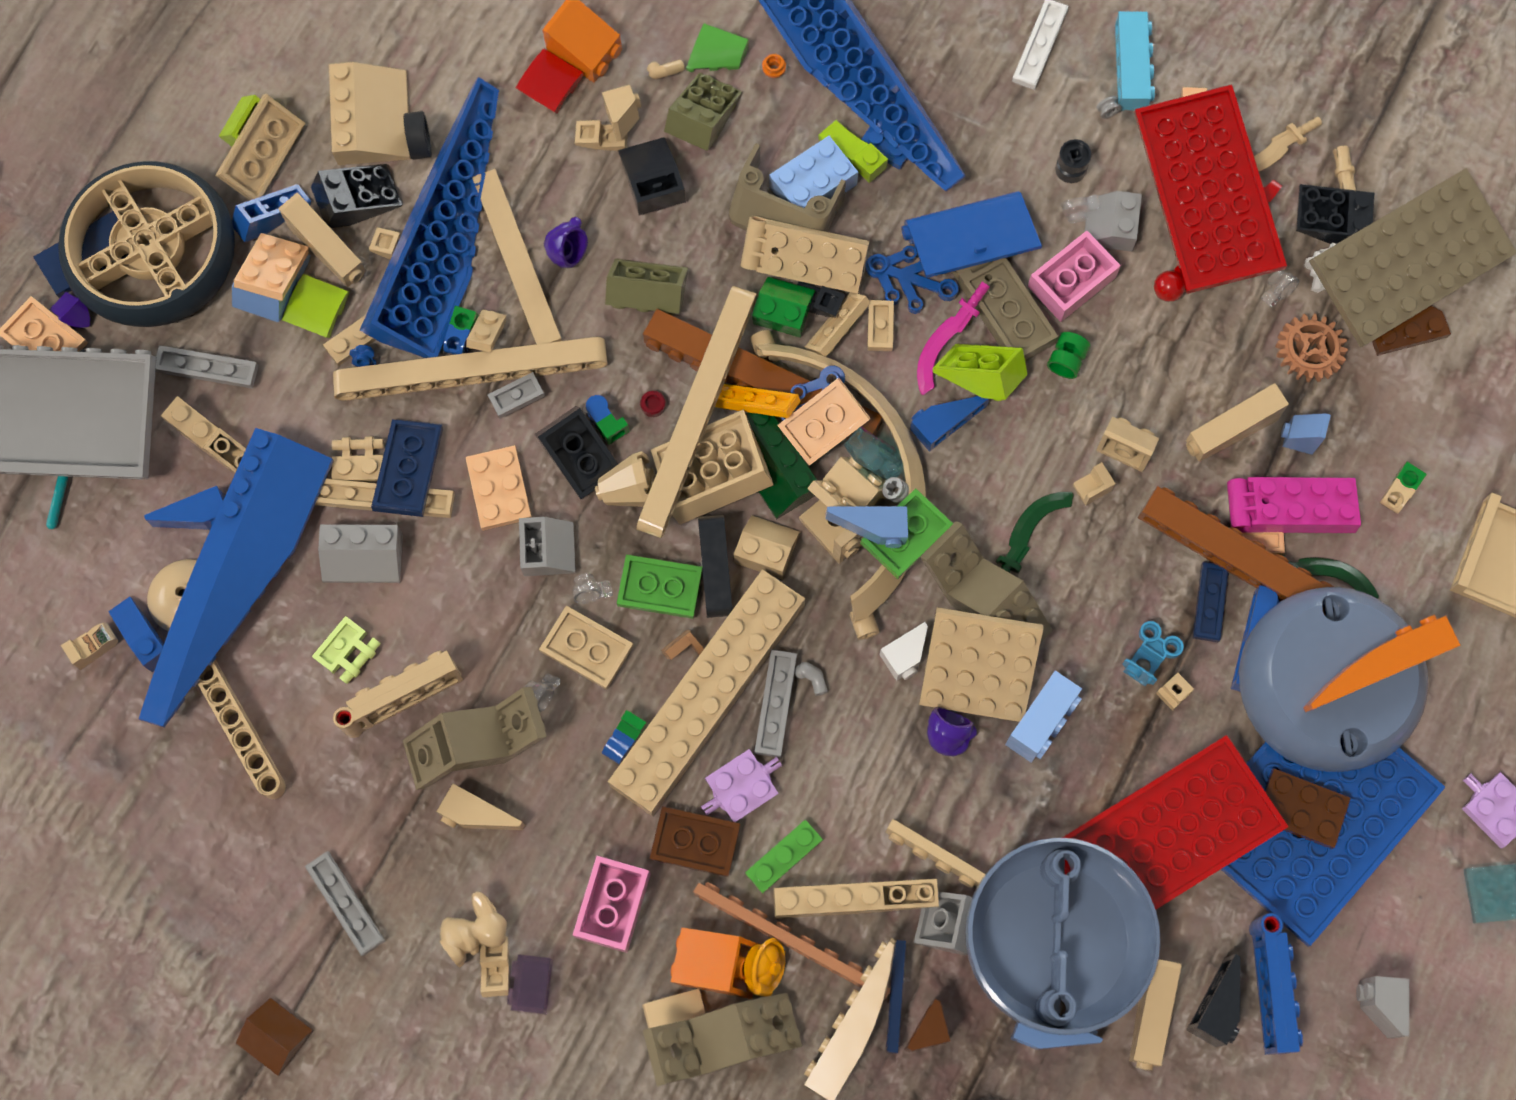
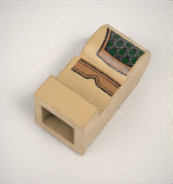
[61,622,118,670]

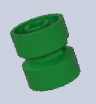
[1047,332,1091,379]

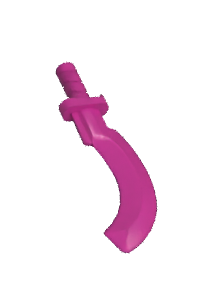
[917,282,990,395]

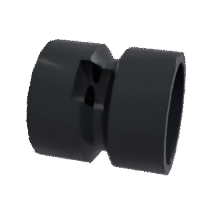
[1055,139,1092,184]

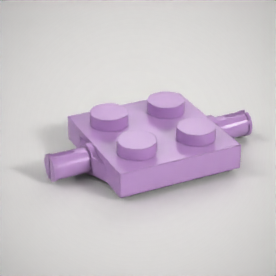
[701,749,782,822]
[1462,772,1516,849]

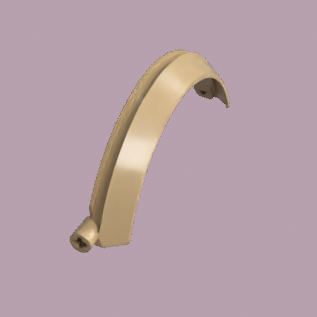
[750,330,926,640]

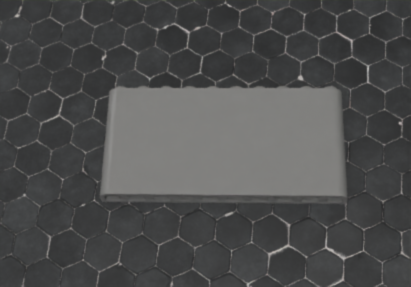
[0,345,156,480]

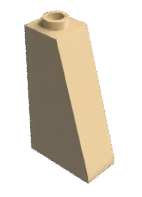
[278,193,366,288]
[1186,383,1289,462]
[1129,959,1181,1071]

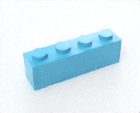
[1115,11,1155,110]

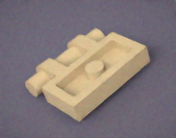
[332,436,384,483]

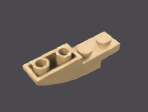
[160,396,246,474]

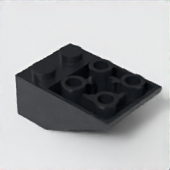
[618,137,686,216]
[311,164,402,228]
[1296,184,1375,244]

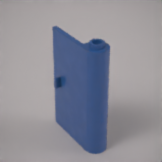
[901,191,1042,278]

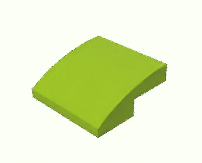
[282,274,350,338]

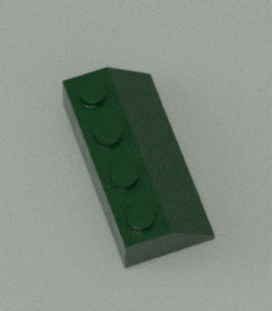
[746,412,817,520]

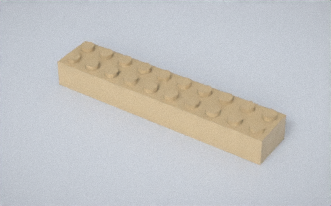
[608,569,805,817]

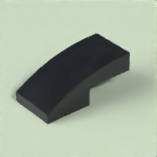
[797,281,845,318]

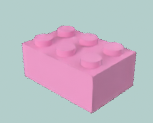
[1028,231,1121,322]
[573,856,651,953]

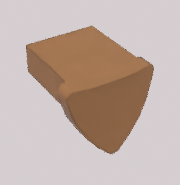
[661,630,704,660]

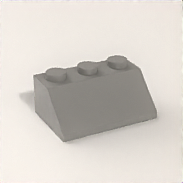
[318,524,403,583]

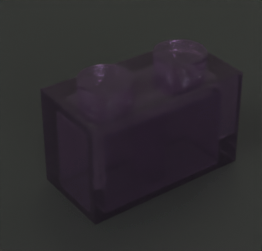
[507,955,553,1015]

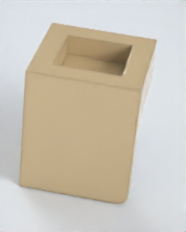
[1073,462,1116,505]

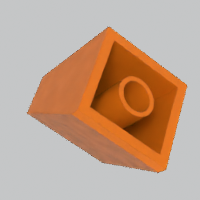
[542,0,622,83]
[671,928,758,999]

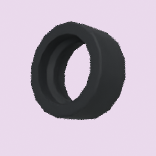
[403,111,432,160]

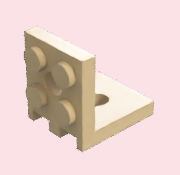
[799,500,864,564]

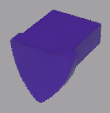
[49,292,90,328]

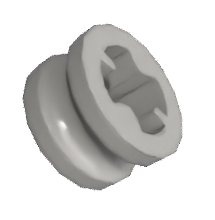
[1096,96,1122,119]
[882,477,909,503]

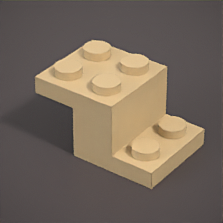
[807,456,887,507]

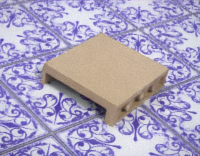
[1450,493,1516,618]

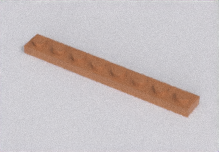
[693,882,891,1001]

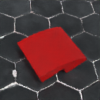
[515,49,584,113]

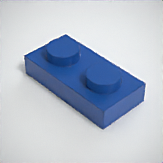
[861,126,908,170]

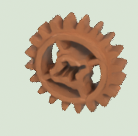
[1275,314,1348,383]

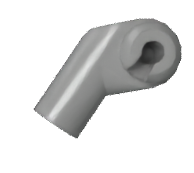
[795,662,828,696]

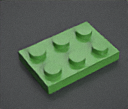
[860,488,953,579]
[617,554,703,619]

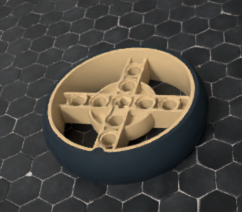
[58,161,235,327]

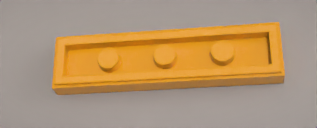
[715,384,800,418]

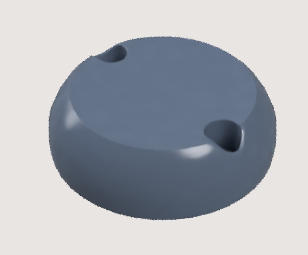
[1239,587,1428,772]
[965,838,1160,1035]

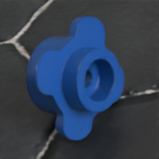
[349,345,377,367]

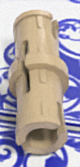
[1333,146,1356,190]

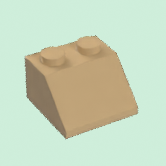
[1096,417,1159,472]
[734,515,800,580]

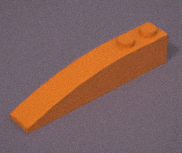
[1303,614,1461,712]

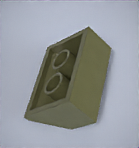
[605,259,688,315]

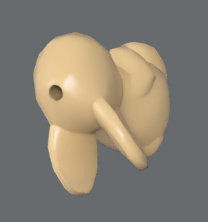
[439,892,507,968]

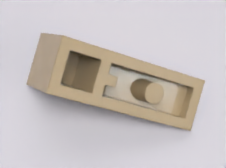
[436,784,525,830]

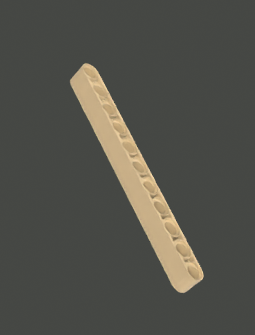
[637,286,757,538]
[333,337,608,401]

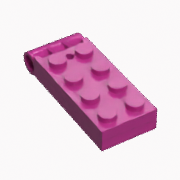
[1227,477,1361,533]

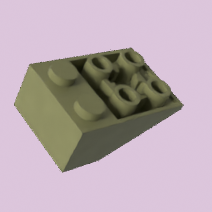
[664,73,742,151]

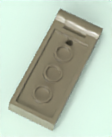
[952,258,1058,361]

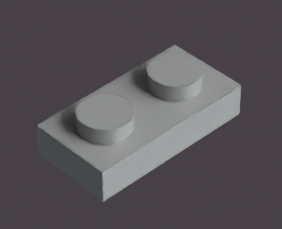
[488,372,545,419]

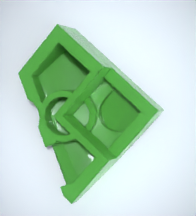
[686,23,748,72]

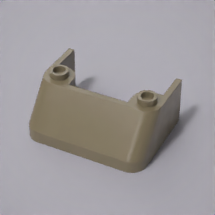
[729,143,846,232]

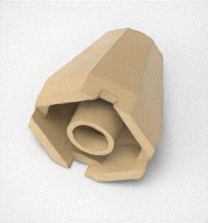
[595,451,656,507]

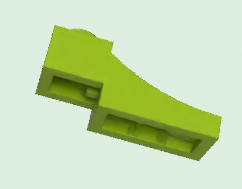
[818,120,888,183]

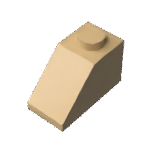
[602,85,641,141]

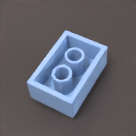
[769,136,858,208]
[1005,671,1082,763]

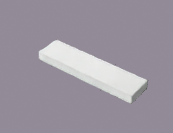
[1012,0,1068,90]

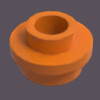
[762,54,786,78]

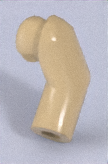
[647,60,684,79]

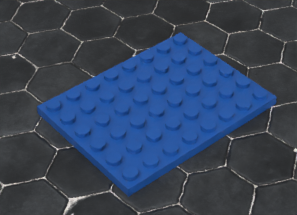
[1221,739,1446,947]

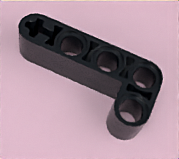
[698,514,732,618]

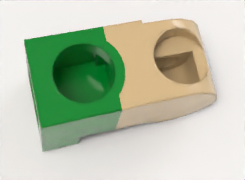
[1380,461,1427,514]

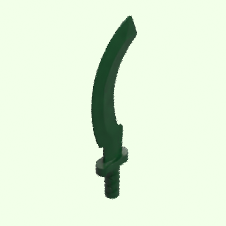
[996,492,1074,573]
[1279,554,1379,599]

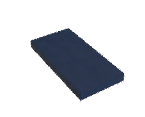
[33,211,129,298]
[371,419,443,517]

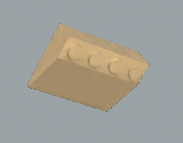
[329,62,411,165]
[651,409,773,525]

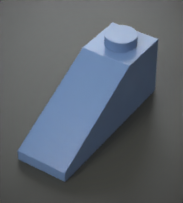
[825,506,908,548]

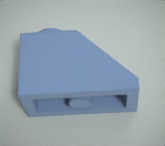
[1281,413,1331,455]

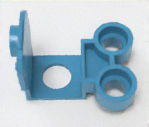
[1122,621,1184,686]

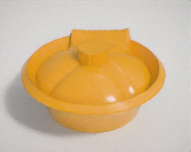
[744,938,785,997]

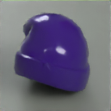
[544,217,588,268]
[927,707,977,757]

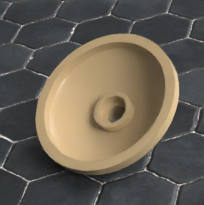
[147,559,197,632]

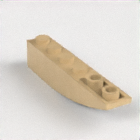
[773,879,939,919]
[804,938,896,1100]

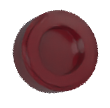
[640,391,666,417]

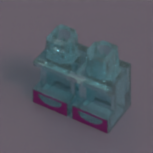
[844,427,903,480]

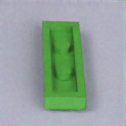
[745,820,823,894]

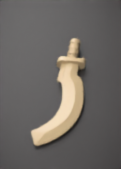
[1254,117,1322,172]

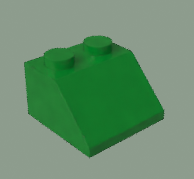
[752,277,815,338]

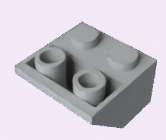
[519,517,576,576]

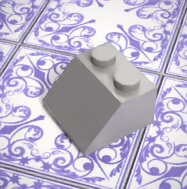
[1084,191,1142,252]
[914,892,972,956]
[1356,976,1409,1039]

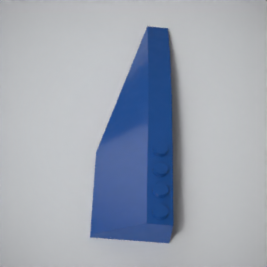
[759,0,966,192]
[359,77,499,358]
[139,428,334,728]

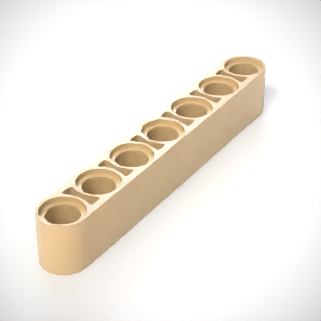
[197,660,286,799]

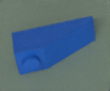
[232,184,312,242]
[910,396,989,452]
[144,486,225,530]
[108,596,164,672]

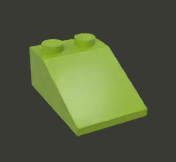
[932,344,1028,401]

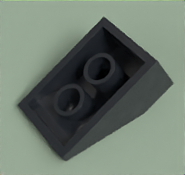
[534,406,618,499]
[1186,954,1241,1047]

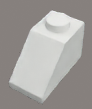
[880,622,928,681]

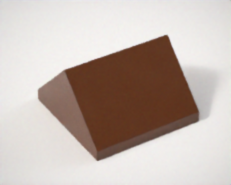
[236,998,314,1076]
[904,999,950,1053]

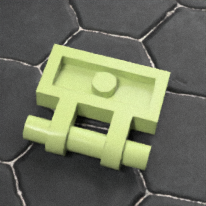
[312,616,381,684]

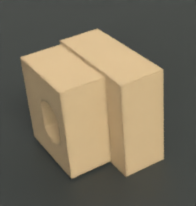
[1156,673,1194,710]

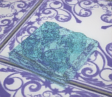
[1463,864,1516,924]

